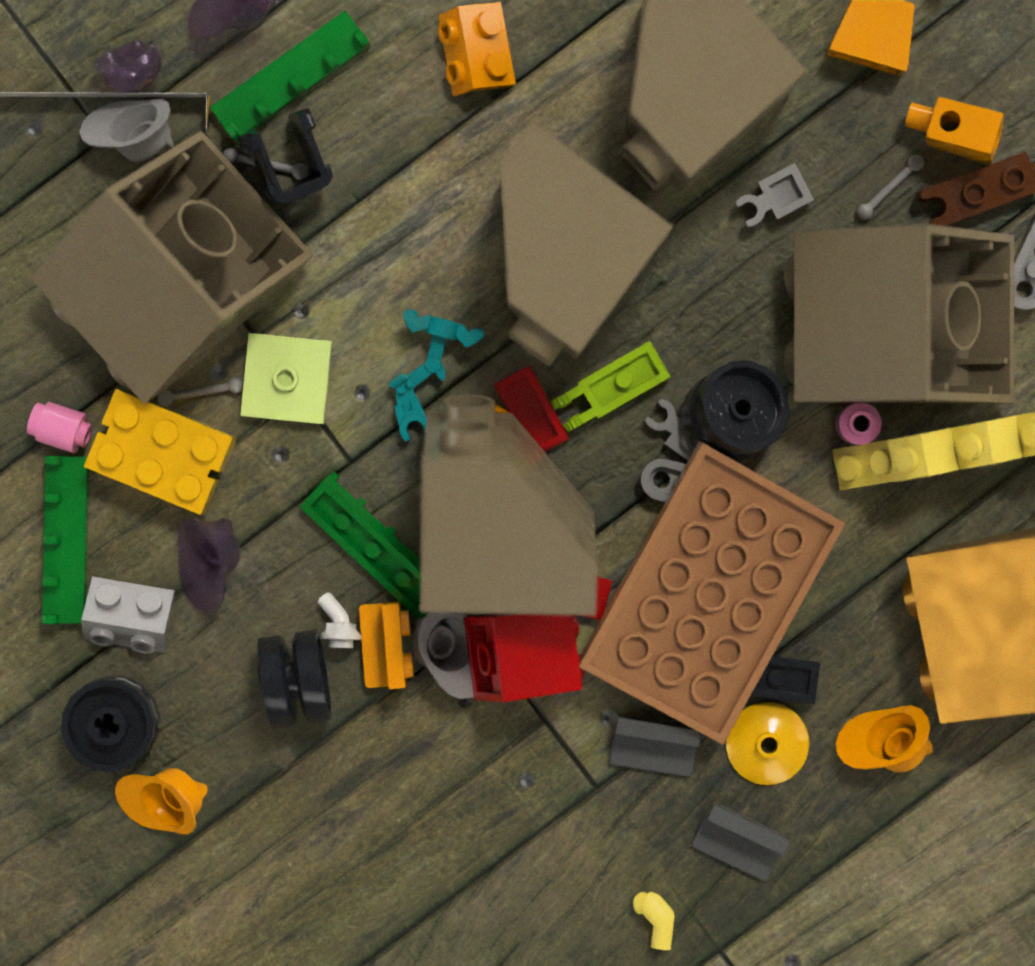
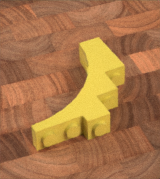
[832,411,1035,490]

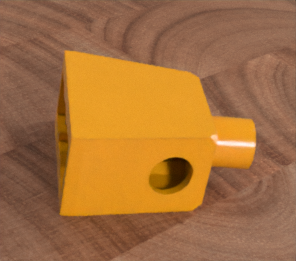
[825,0,915,77]
[905,97,1004,165]

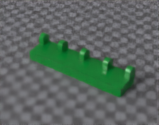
[210,10,371,143]
[40,456,89,624]
[300,471,428,619]

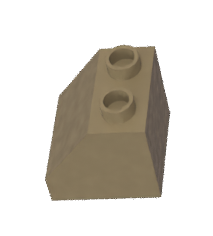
[620,0,807,193]
[500,122,673,367]
[30,131,314,404]
[784,224,1014,404]
[421,395,597,615]

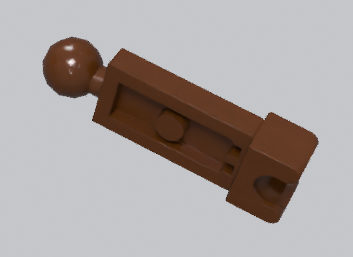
[916,152,1035,227]

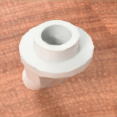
[318,592,362,648]

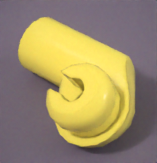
[633,892,674,950]

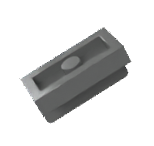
[610,714,701,776]
[692,801,790,880]

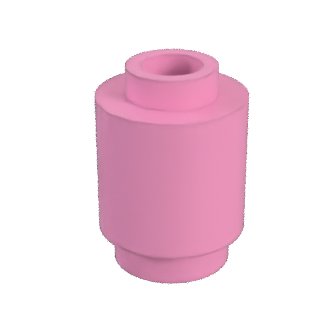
[27,402,93,453]
[835,402,882,445]

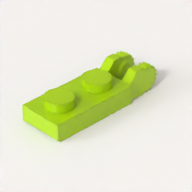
[550,341,671,433]

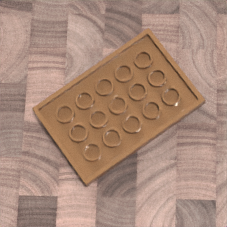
[579,442,846,745]

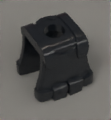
[237,108,333,203]

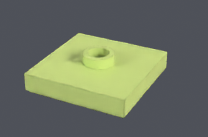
[240,333,333,424]

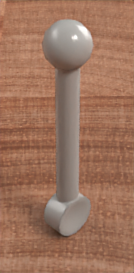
[223,148,308,180]
[856,155,924,220]
[158,377,243,407]

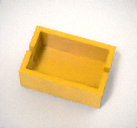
[83,389,237,515]

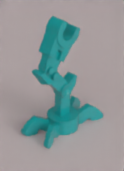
[389,309,485,441]

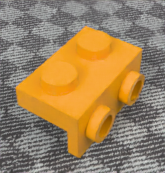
[438,2,516,96]
[359,602,414,689]

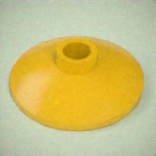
[726,702,809,785]

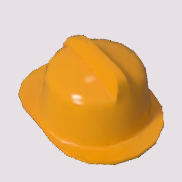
[836,705,933,773]
[115,768,208,835]

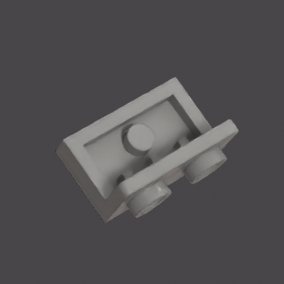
[81,577,175,654]

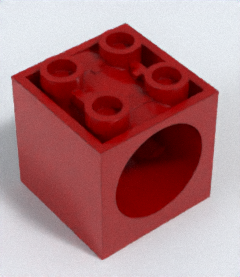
[463,613,585,702]

